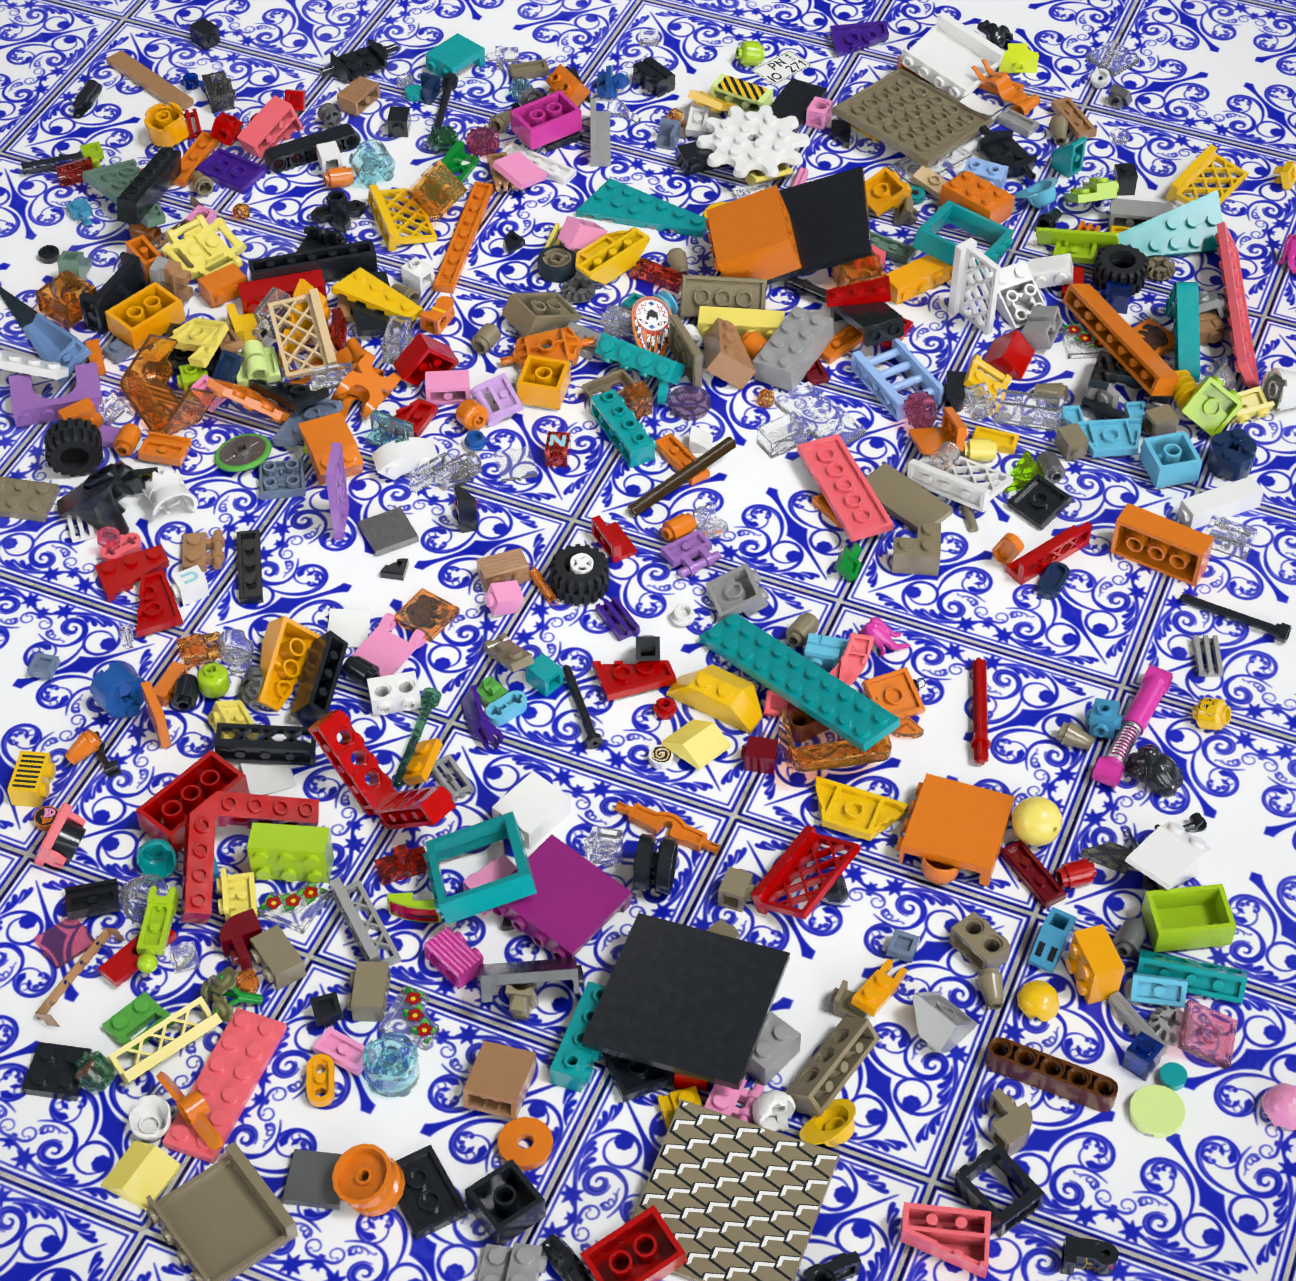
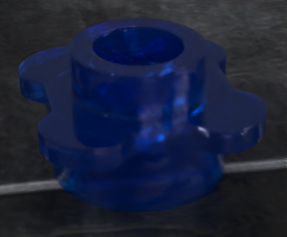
[180,73,203,91]

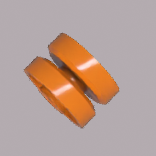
[332,1143,405,1217]

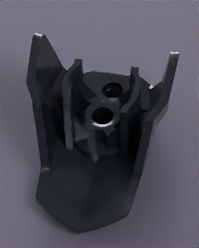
[57,460,146,535]

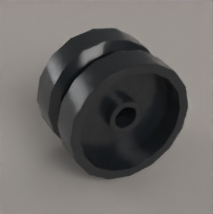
[633,833,678,895]

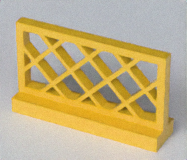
[1165,144,1249,206]
[367,185,437,251]

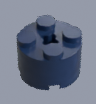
[1207,428,1257,481]

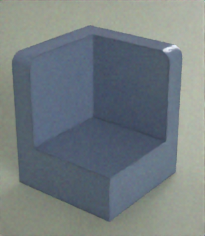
[655,117,681,151]

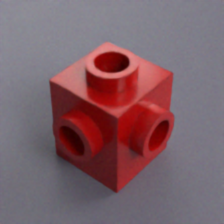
[210,112,244,146]

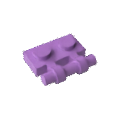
[661,529,721,578]

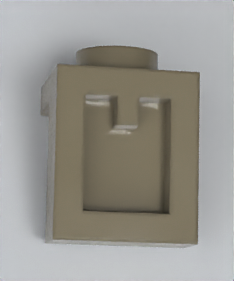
[830,980,868,1018]

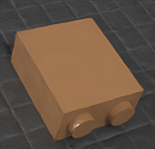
[463,1041,536,1120]

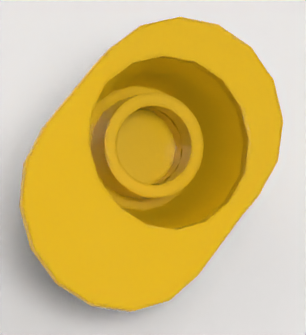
[799,1098,856,1147]

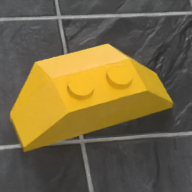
[575,227,650,285]
[666,664,763,734]

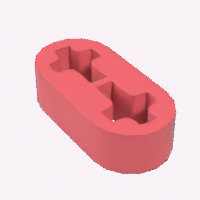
[100,532,142,562]

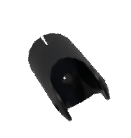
[73,79,102,119]

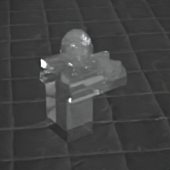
[485,45,519,71]

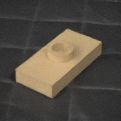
[911,165,948,199]

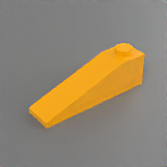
[278,279,331,368]
[257,616,321,712]

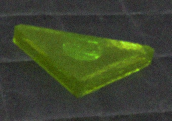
[1004,451,1043,493]

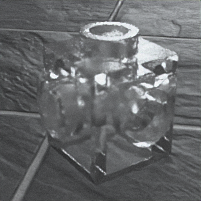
[600,305,632,338]
[962,382,996,421]

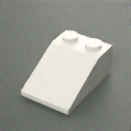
[1125,821,1213,890]

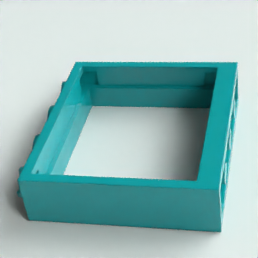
[912,200,1014,276]
[423,811,537,924]

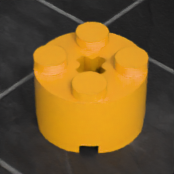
[144,102,189,148]

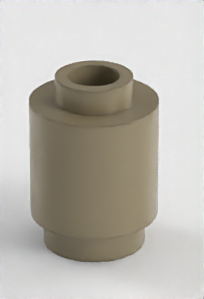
[471,323,501,354]
[786,612,819,647]

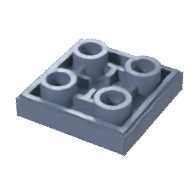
[259,459,306,500]

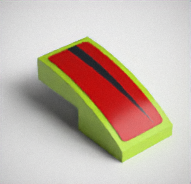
[387,892,441,923]

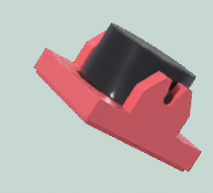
[34,803,87,868]

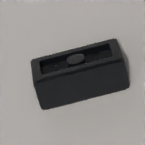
[454,485,478,533]

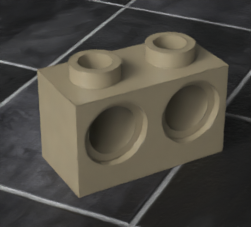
[949,911,1011,971]

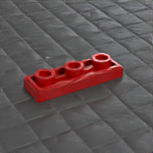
[98,929,177,988]

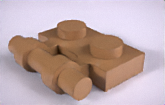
[182,530,225,572]

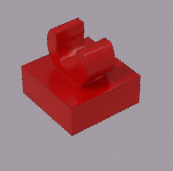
[285,89,306,111]

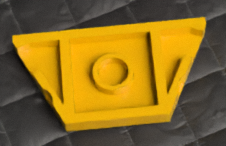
[815,776,909,841]

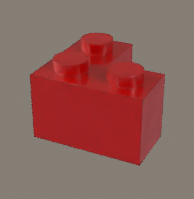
[393,332,459,387]

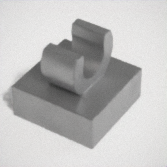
[1108,83,1133,110]

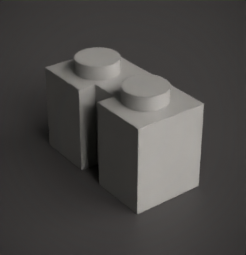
[1021,306,1063,350]

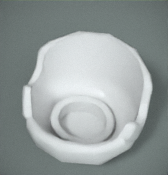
[129,1094,172,1141]

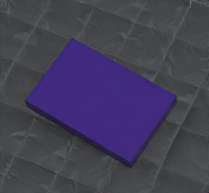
[194,148,267,194]

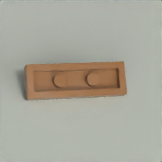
[1051,97,1097,139]

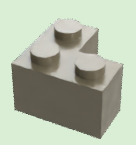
[892,522,941,576]

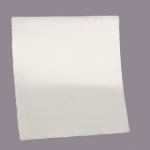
[960,93,1004,115]
[327,608,371,648]
[240,763,297,795]

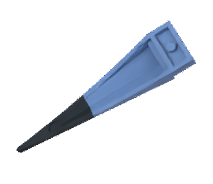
[0,287,92,383]

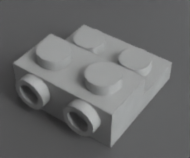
[705,563,769,620]
[478,1242,547,1281]

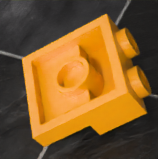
[865,167,912,217]

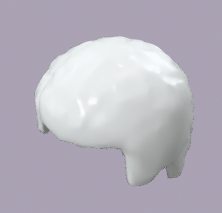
[752,1090,796,1132]

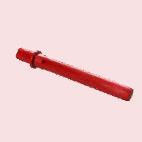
[971,657,991,765]

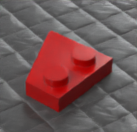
[379,399,439,437]

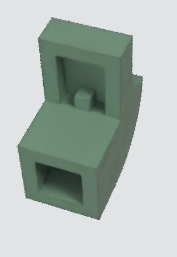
[57,251,92,284]

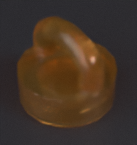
[666,108,685,128]
[235,969,260,994]

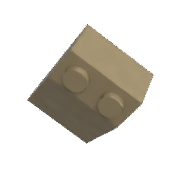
[502,292,582,337]

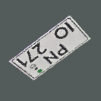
[752,50,812,86]

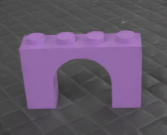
[8,362,105,427]

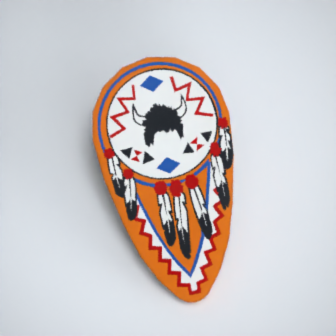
[630,296,672,356]

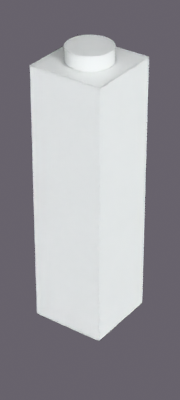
[1178,476,1264,529]

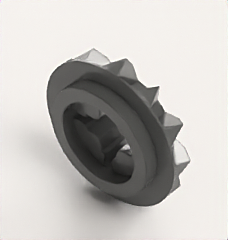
[562,277,595,303]
[238,666,263,704]

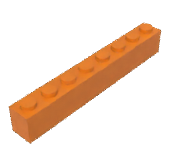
[1062,284,1180,396]

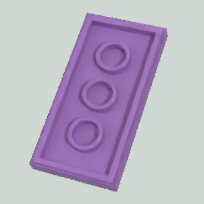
[325,442,350,541]

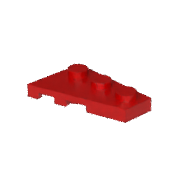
[826,276,891,307]
[94,544,170,603]
[136,569,183,638]
[592,660,676,701]

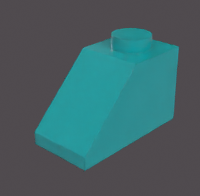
[1051,136,1087,178]

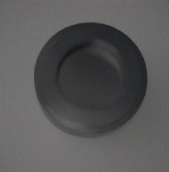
[38,245,60,264]

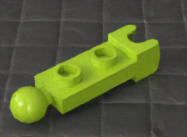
[136,886,179,974]

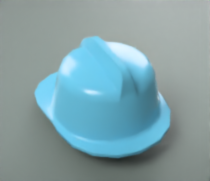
[1014,177,1058,208]

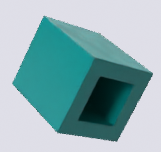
[525,653,563,697]

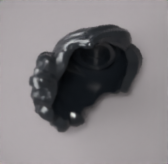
[1126,744,1183,797]

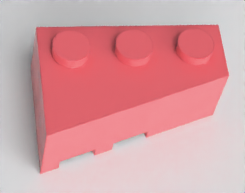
[237,95,304,158]
[900,1202,991,1279]

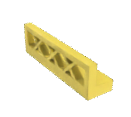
[107,996,222,1084]

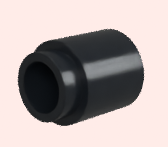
[343,655,380,687]
[172,674,199,711]

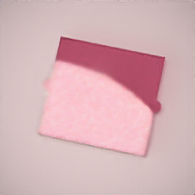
[34,918,97,969]

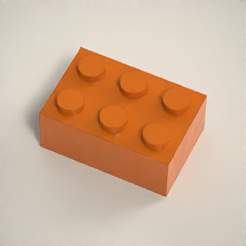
[938,170,1015,224]

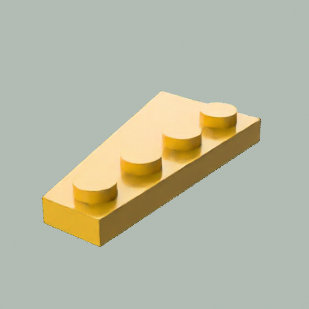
[331,267,423,324]

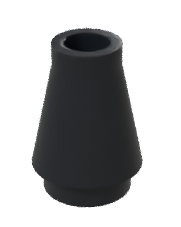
[1037,208,1062,228]

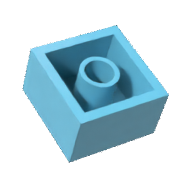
[1139,431,1202,488]

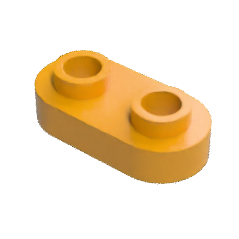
[306,1054,335,1107]

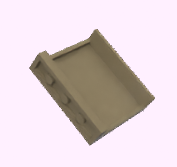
[146,1141,298,1281]

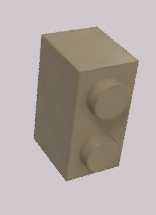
[249,924,306,990]
[347,961,391,1022]

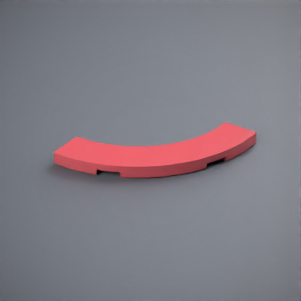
[763,633,874,717]

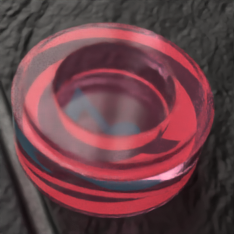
[96,527,121,548]

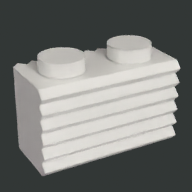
[1028,253,1073,289]

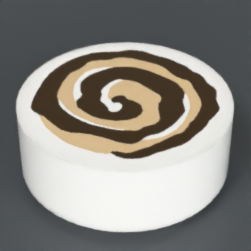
[649,745,674,770]

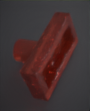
[327,308,348,352]
[374,845,431,885]

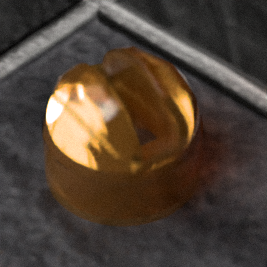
[232,203,250,220]
[757,389,775,408]

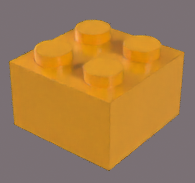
[517,355,571,410]
[1065,924,1125,1005]

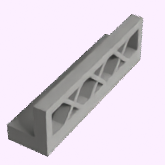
[590,99,611,167]
[330,877,401,966]

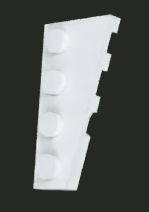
[0,350,69,380]

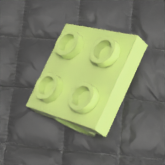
[235,340,282,387]

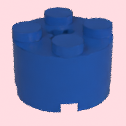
[90,661,146,718]

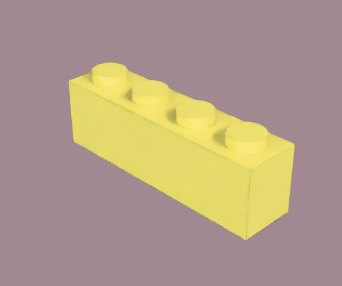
[698,306,785,340]

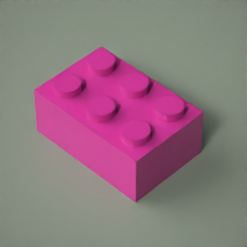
[510,90,582,150]

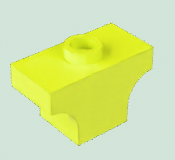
[998,43,1039,73]

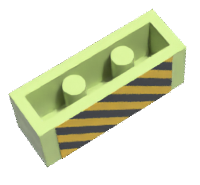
[710,74,773,113]

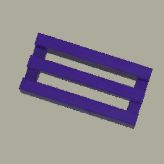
[595,596,640,642]

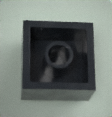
[465,1159,546,1246]

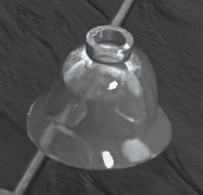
[1197,356,1238,392]
[120,874,169,923]

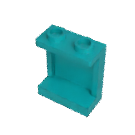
[425,33,486,78]

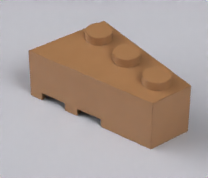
[704,317,756,390]

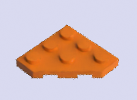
[206,377,292,424]

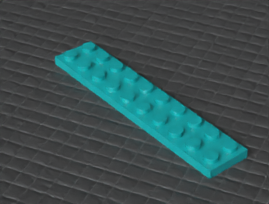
[699,613,901,752]

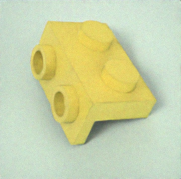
[1229,386,1275,424]
[216,867,258,921]

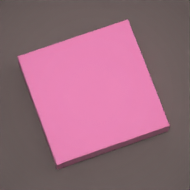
[492,151,548,190]

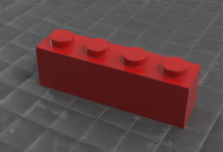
[238,269,327,314]

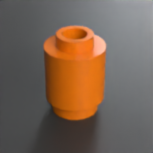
[323,166,354,189]
[113,423,141,456]
[661,513,697,542]

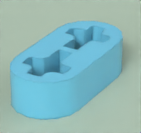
[486,690,527,727]

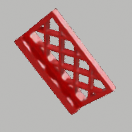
[751,825,861,920]

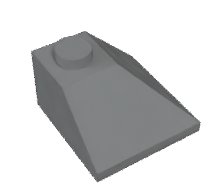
[912,991,978,1053]

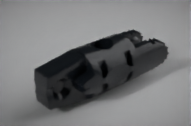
[541,1234,593,1281]

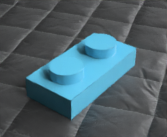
[1130,972,1188,1008]

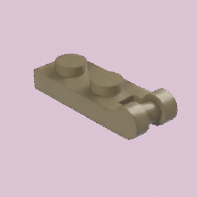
[482,633,534,673]

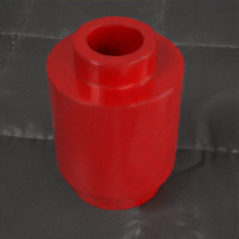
[1056,858,1097,889]

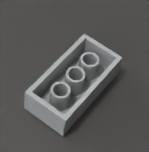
[753,306,834,392]
[746,1011,801,1086]

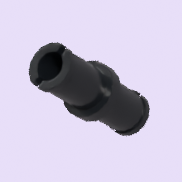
[1080,396,1126,420]

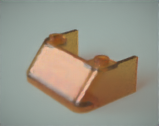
[120,334,216,435]
[778,696,892,772]

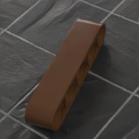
[985,1037,1118,1112]

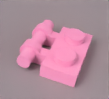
[704,1079,764,1123]

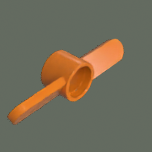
[156,1071,223,1151]

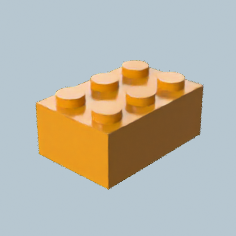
[105,281,186,351]

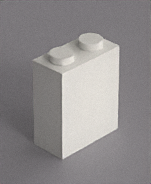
[492,771,571,849]

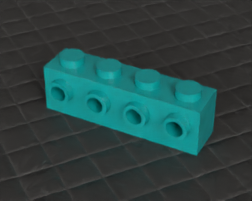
[594,332,686,386]
[590,389,657,468]
[550,981,606,1093]

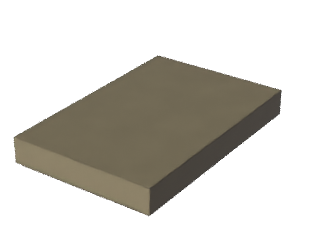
[669,314,702,388]

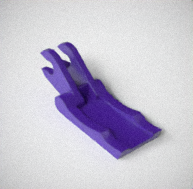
[461,685,504,750]

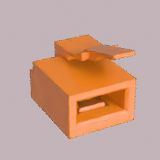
[58,397,104,430]

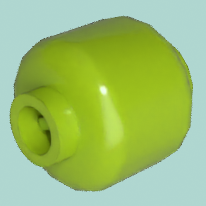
[735,41,765,66]
[197,663,230,699]

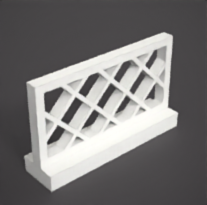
[948,238,1001,335]
[907,453,1013,512]

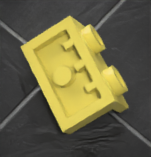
[208,700,259,740]

